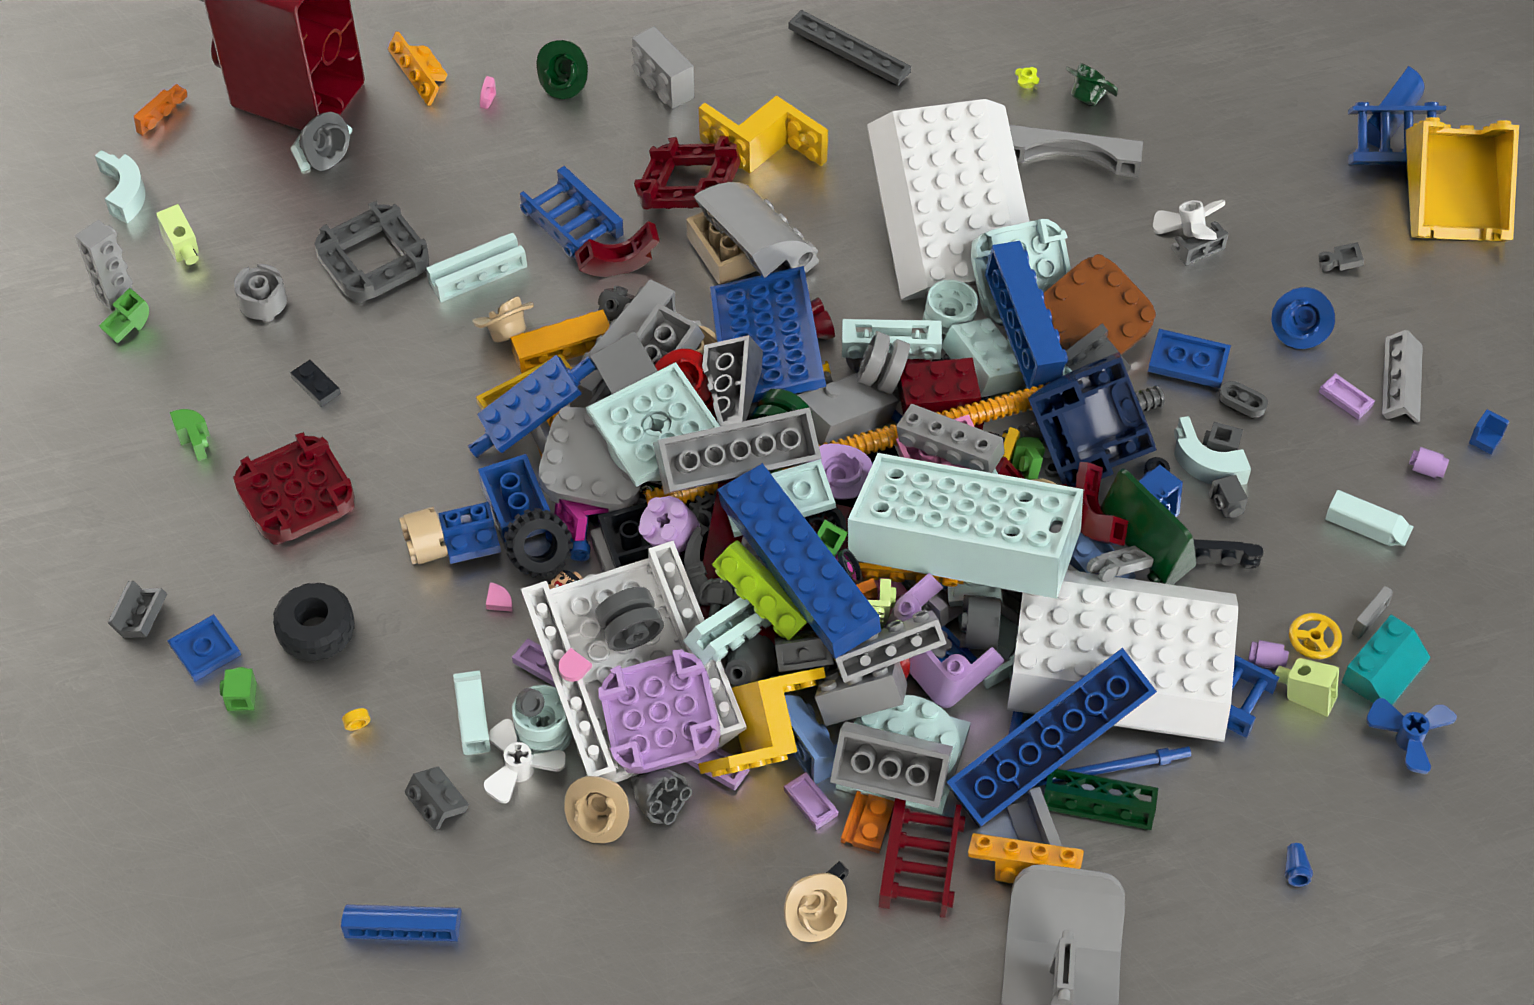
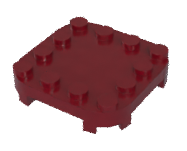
[233,432,355,545]

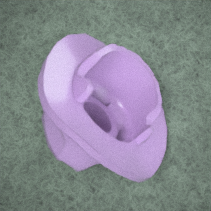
[819,443,872,500]

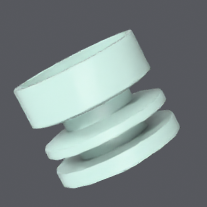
[923,280,978,344]
[512,685,573,755]

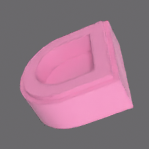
[559,648,592,682]

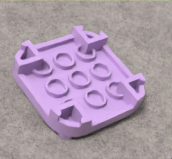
[599,649,721,774]

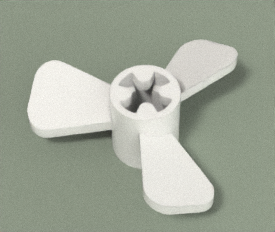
[1153,200,1225,240]
[484,719,566,803]

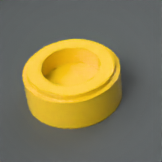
[342,708,371,731]

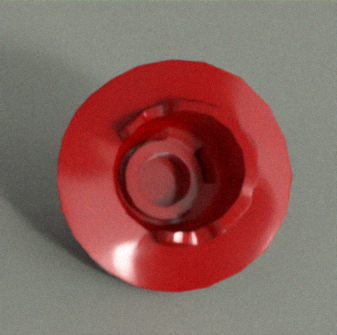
[655,349,712,403]

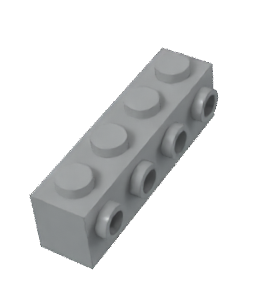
[75,219,133,311]
[896,404,1004,473]
[834,610,947,683]

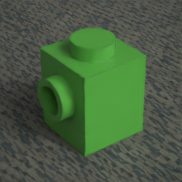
[219,667,257,711]

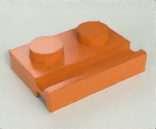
[841,791,894,854]

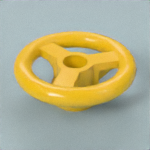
[1289,613,1342,659]

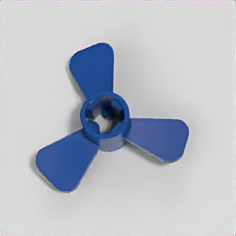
[1366,698,1457,774]

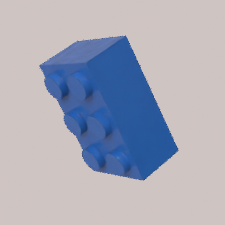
[478,454,550,543]

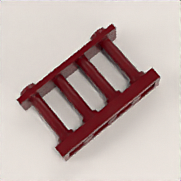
[878,798,966,918]

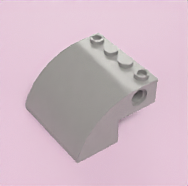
[694,182,819,278]

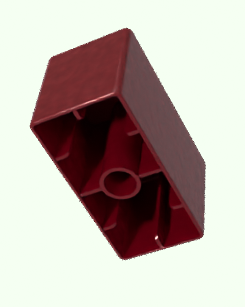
[200,0,365,131]

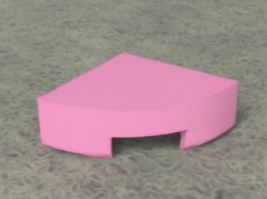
[480,76,496,109]
[486,583,513,612]

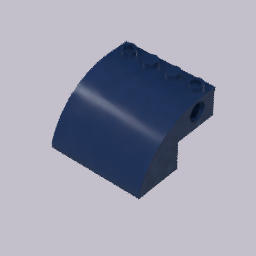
[1028,352,1157,487]

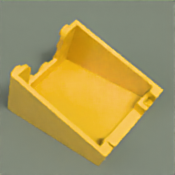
[1405,117,1519,242]

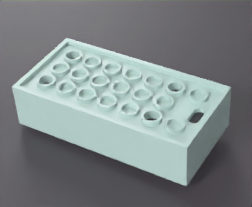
[848,453,1083,599]

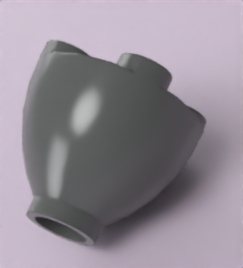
[631,768,692,825]

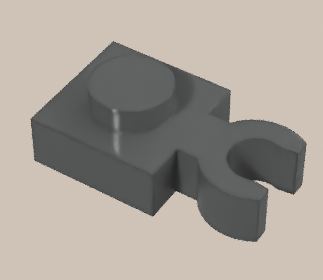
[1319,242,1364,271]

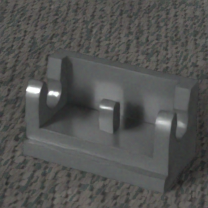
[1171,221,1229,266]

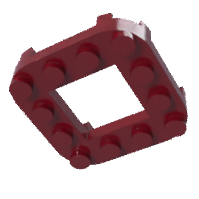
[634,136,741,210]

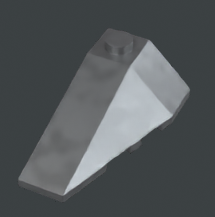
[702,335,763,426]

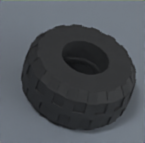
[273,583,355,661]

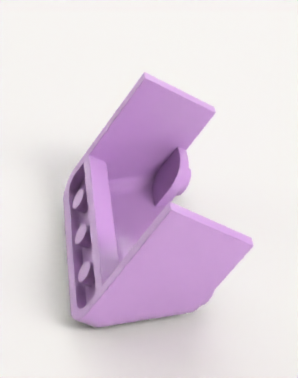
[885,573,1005,708]

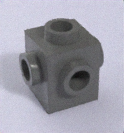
[598,285,636,321]

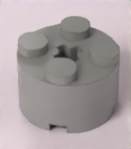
[234,264,287,322]

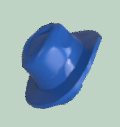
[1271,287,1335,349]

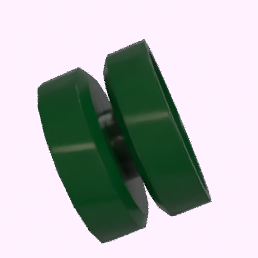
[749,389,812,420]

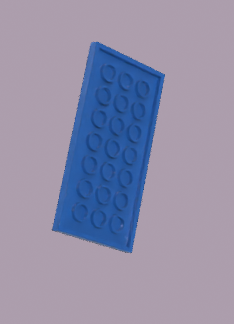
[710,266,827,403]

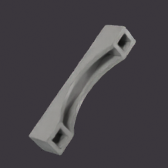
[1009,125,1143,177]

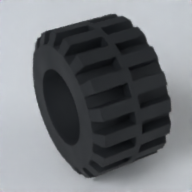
[504,508,573,577]

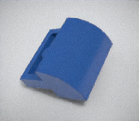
[438,501,501,564]

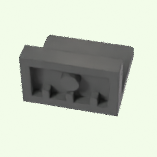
[1065,323,1131,372]

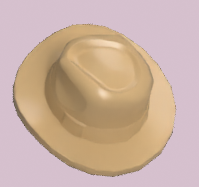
[472,296,534,342]
[564,776,629,844]
[784,873,847,942]

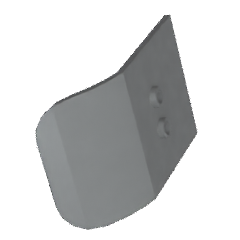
[1001,865,1125,1005]

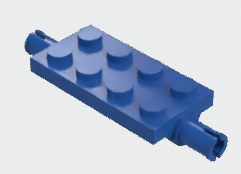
[468,355,597,458]

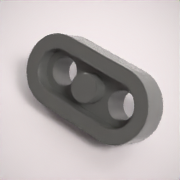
[1219,381,1268,417]

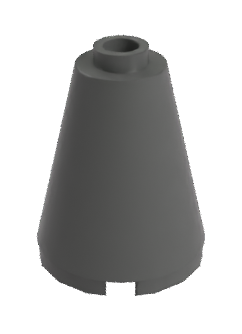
[725,634,778,686]

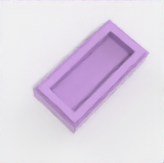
[1319,373,1375,420]
[784,772,839,830]

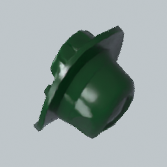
[536,40,588,99]
[1066,63,1118,107]

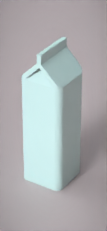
[1325,490,1414,547]
[453,670,491,755]

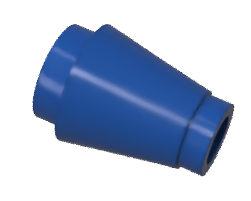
[1285,843,1313,887]

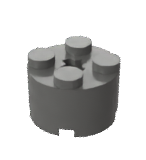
[960,595,1001,650]

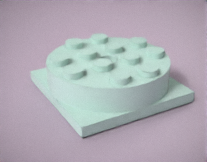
[586,362,720,487]
[836,695,971,815]

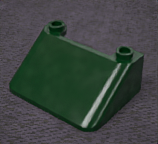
[1100,468,1196,585]

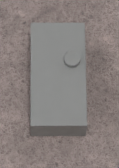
[797,373,899,446]

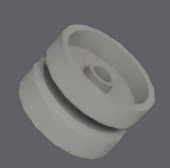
[857,331,910,395]

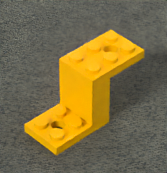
[698,95,828,174]
[698,667,826,777]

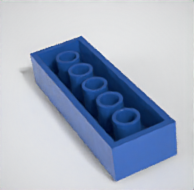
[985,241,1068,390]

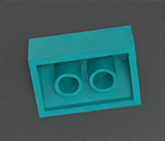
[1341,614,1431,706]

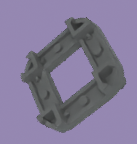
[314,201,429,303]

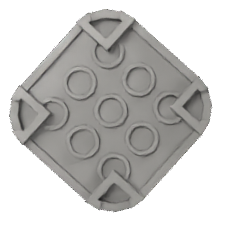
[539,406,642,512]

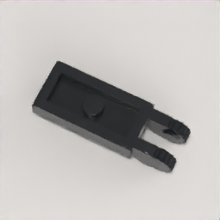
[1193,539,1264,569]

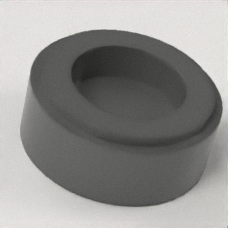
[516,688,544,717]

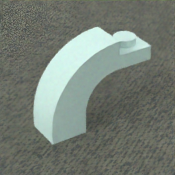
[95,150,145,224]
[1174,416,1251,485]

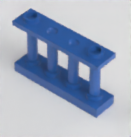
[1348,102,1446,165]
[520,166,624,261]
[1227,655,1279,738]

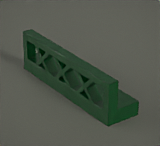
[1044,769,1158,830]

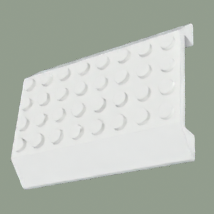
[867,99,1030,301]
[521,541,747,782]
[1007,570,1239,742]

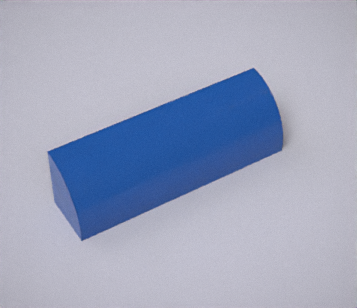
[1367,66,1425,149]
[341,904,462,942]

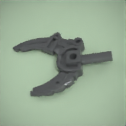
[684,526,759,618]

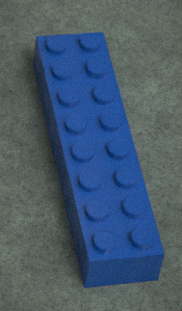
[717,463,881,659]
[946,647,1157,828]

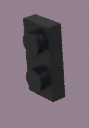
[290,359,341,407]

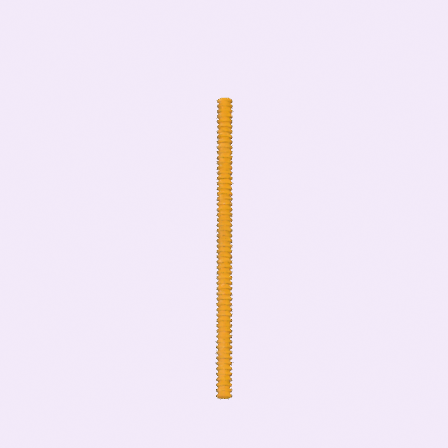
[645,382,1050,504]

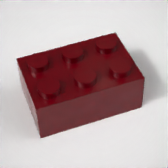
[897,357,981,415]

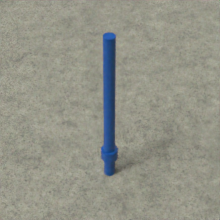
[1034,746,1191,787]

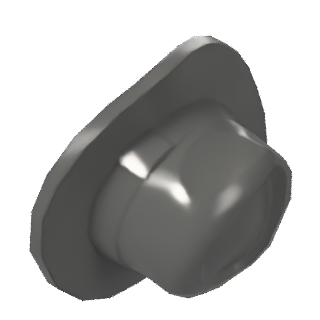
[299,112,350,171]

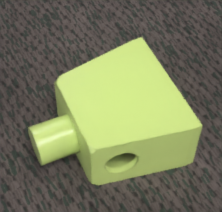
[156,204,199,265]
[1275,658,1339,717]

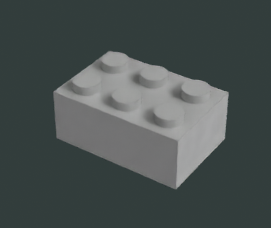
[631,26,695,109]
[815,662,908,726]

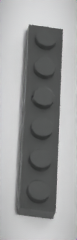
[788,10,911,85]

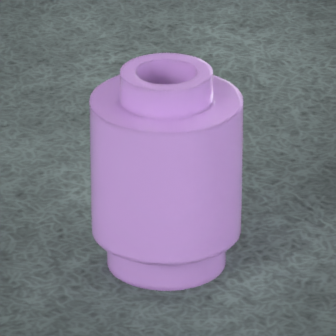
[1409,447,1449,478]
[1248,640,1289,670]

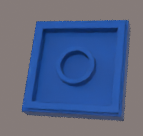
[167,614,241,682]

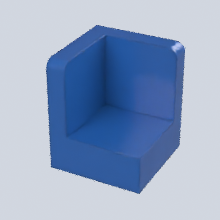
[1469,409,1509,455]

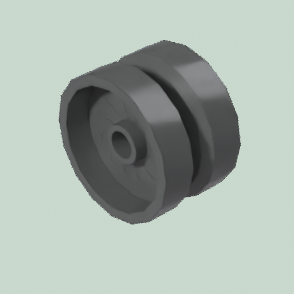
[595,587,664,651]

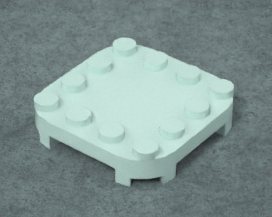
[971,219,1071,326]

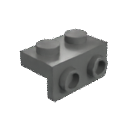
[108,581,167,638]
[405,766,469,830]

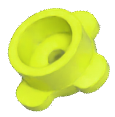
[1015,67,1040,88]

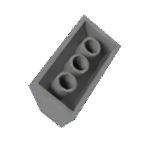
[830,721,953,808]

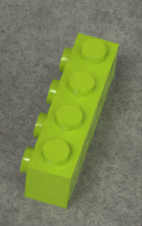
[712,540,808,640]

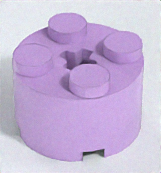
[639,496,700,556]

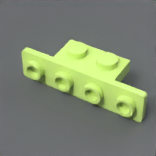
[868,579,896,629]

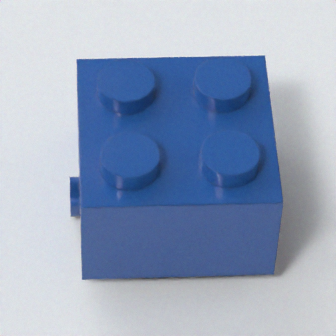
[1139,465,1183,517]

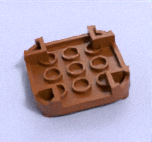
[1044,254,1156,355]

